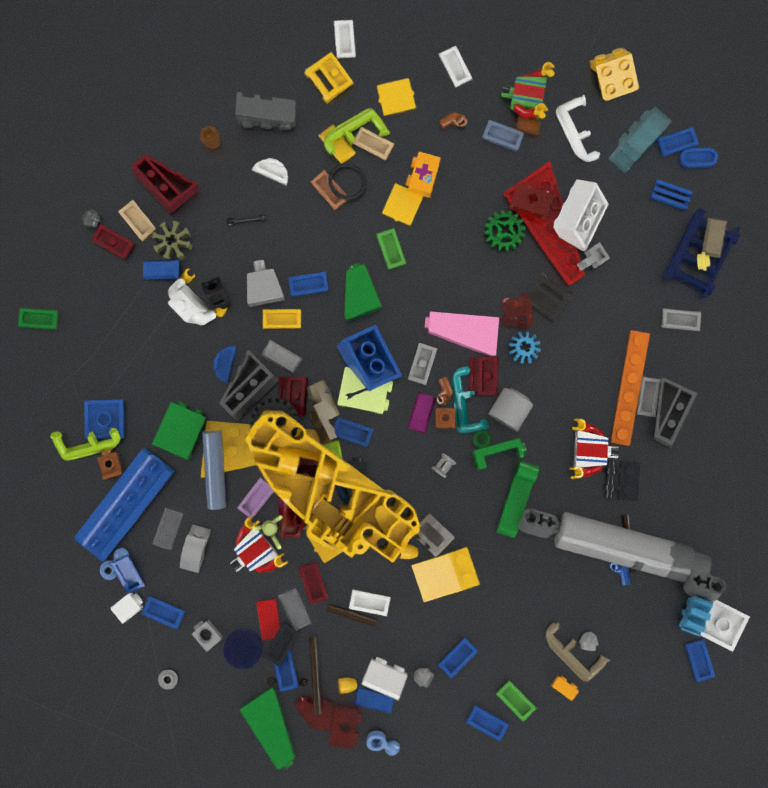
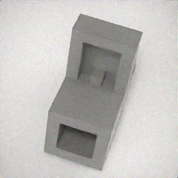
[180,524,211,573]

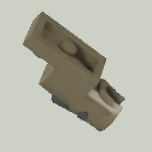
[306,380,339,445]

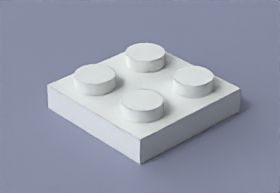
[701,600,750,652]

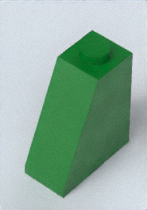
[345,263,382,322]

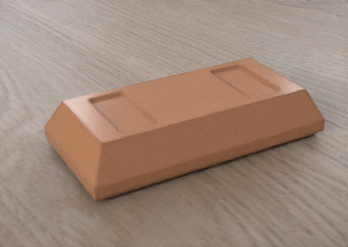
[311,170,347,210]

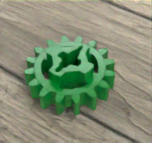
[484,210,526,252]

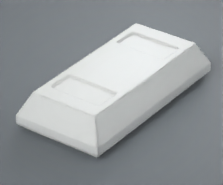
[334,20,356,58]
[439,46,472,87]
[349,590,391,616]

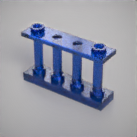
[662,208,740,298]

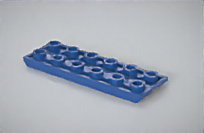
[74,447,175,562]

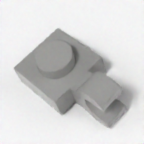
[577,242,610,271]

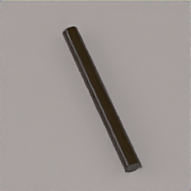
[309,636,322,716]

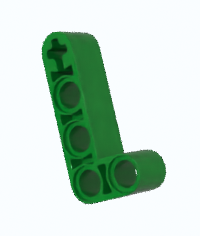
[496,460,540,538]

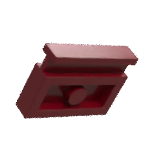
[469,357,499,396]
[278,376,308,416]

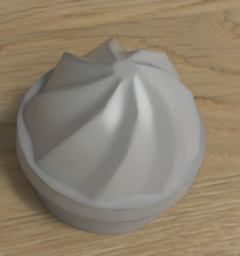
[579,632,599,651]
[414,668,434,688]

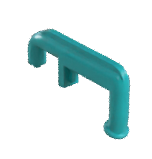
[451,366,489,434]

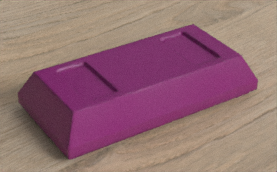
[407,392,436,434]

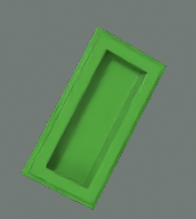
[376,228,406,270]
[496,680,537,722]

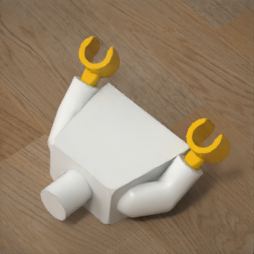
[168,269,227,325]

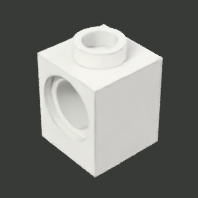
[110,593,144,624]

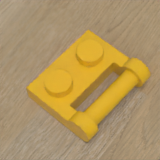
[304,52,353,103]

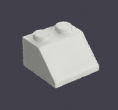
[362,657,407,700]

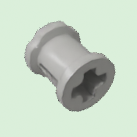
[431,453,456,478]

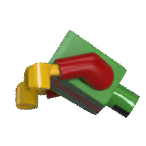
[501,62,555,119]

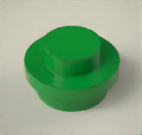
[472,430,492,449]

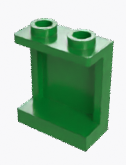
[152,401,208,460]
[472,438,527,470]

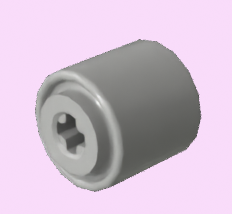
[488,388,533,432]

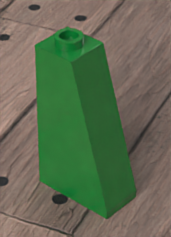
[240,686,296,770]

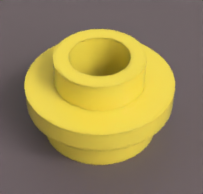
[697,252,710,271]

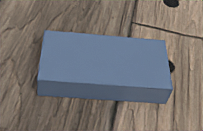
[482,120,524,152]

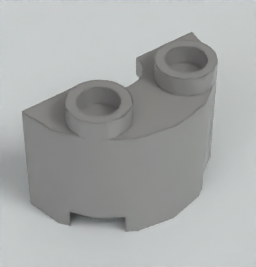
[416,513,455,557]

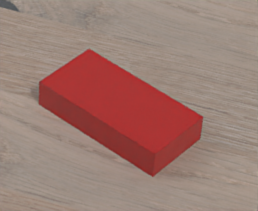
[256,599,280,641]

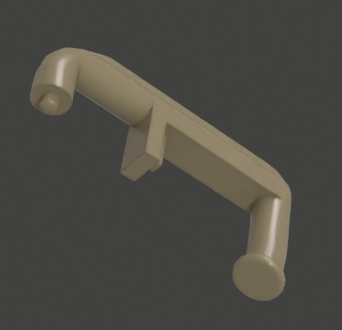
[546,622,610,682]

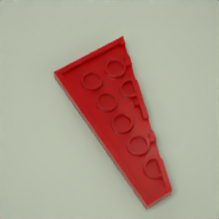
[503,161,585,287]

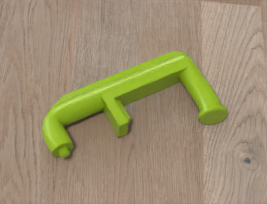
[324,109,390,154]
[50,428,120,461]

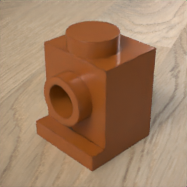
[97,450,124,480]

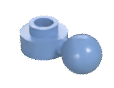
[100,548,129,580]
[366,731,400,756]

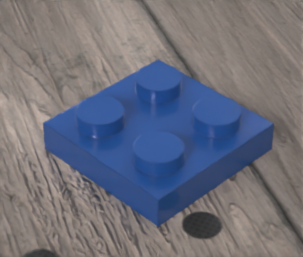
[84,400,125,439]

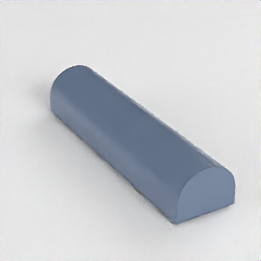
[202,430,227,510]

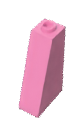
[425,312,499,357]

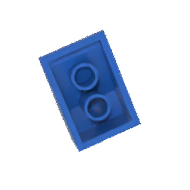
[337,325,402,391]

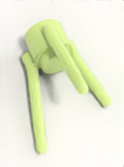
[253,515,283,549]

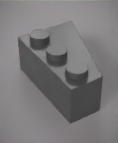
[235,92,297,130]
[220,350,279,421]
[654,377,697,448]

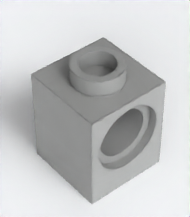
[192,620,224,652]

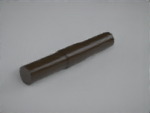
[327,604,377,627]

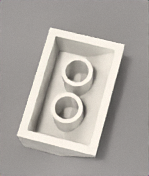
[553,179,608,251]

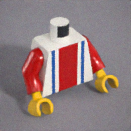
[570,419,619,479]
[230,515,288,573]

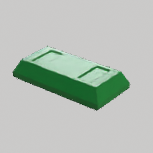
[18,308,58,330]

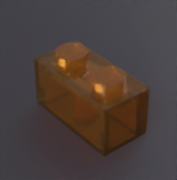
[515,117,541,136]

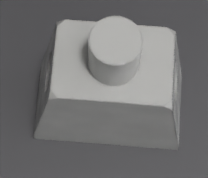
[247,260,285,307]

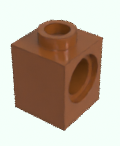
[435,408,455,429]

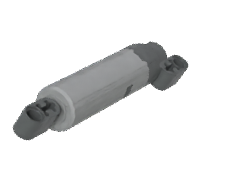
[518,509,726,601]

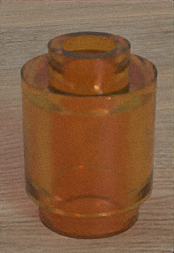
[200,126,221,149]

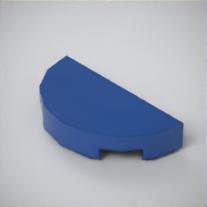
[213,346,237,384]

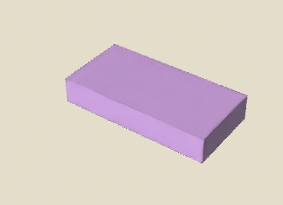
[237,477,274,520]

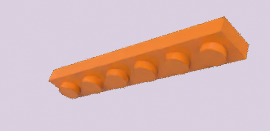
[610,330,650,446]

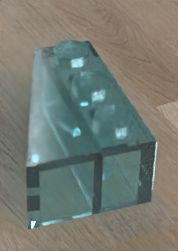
[608,106,672,173]

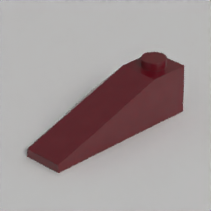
[278,458,318,538]

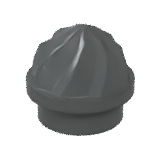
[81,209,101,228]

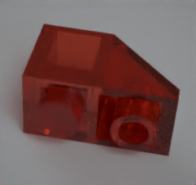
[294,697,334,731]

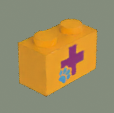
[406,152,441,198]

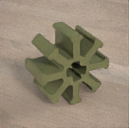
[152,221,193,260]

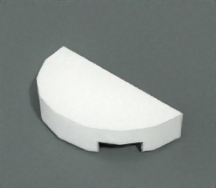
[252,158,288,186]

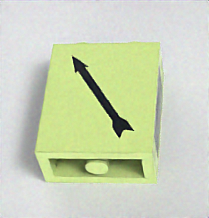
[337,367,393,415]

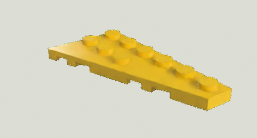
[201,421,320,478]

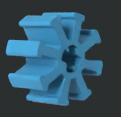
[679,596,713,637]

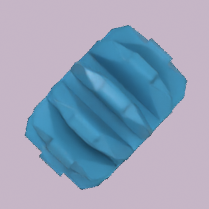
[508,331,541,364]

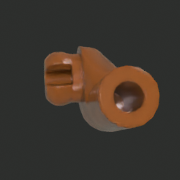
[439,112,468,129]
[436,377,453,405]

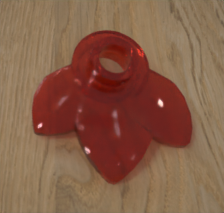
[499,293,534,329]

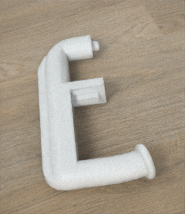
[556,95,600,162]

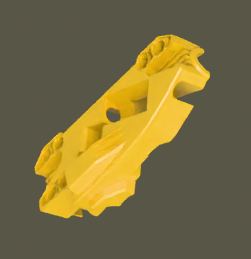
[244,410,420,563]

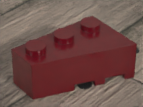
[131,154,199,214]

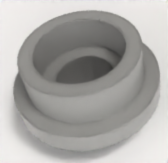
[158,669,178,689]

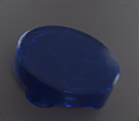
[223,629,263,669]

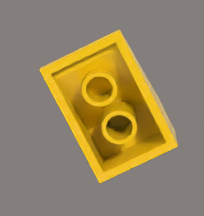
[411,547,480,602]

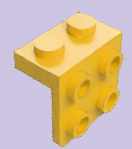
[589,48,639,101]

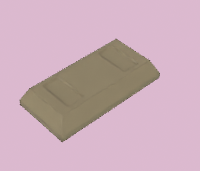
[701,217,727,258]

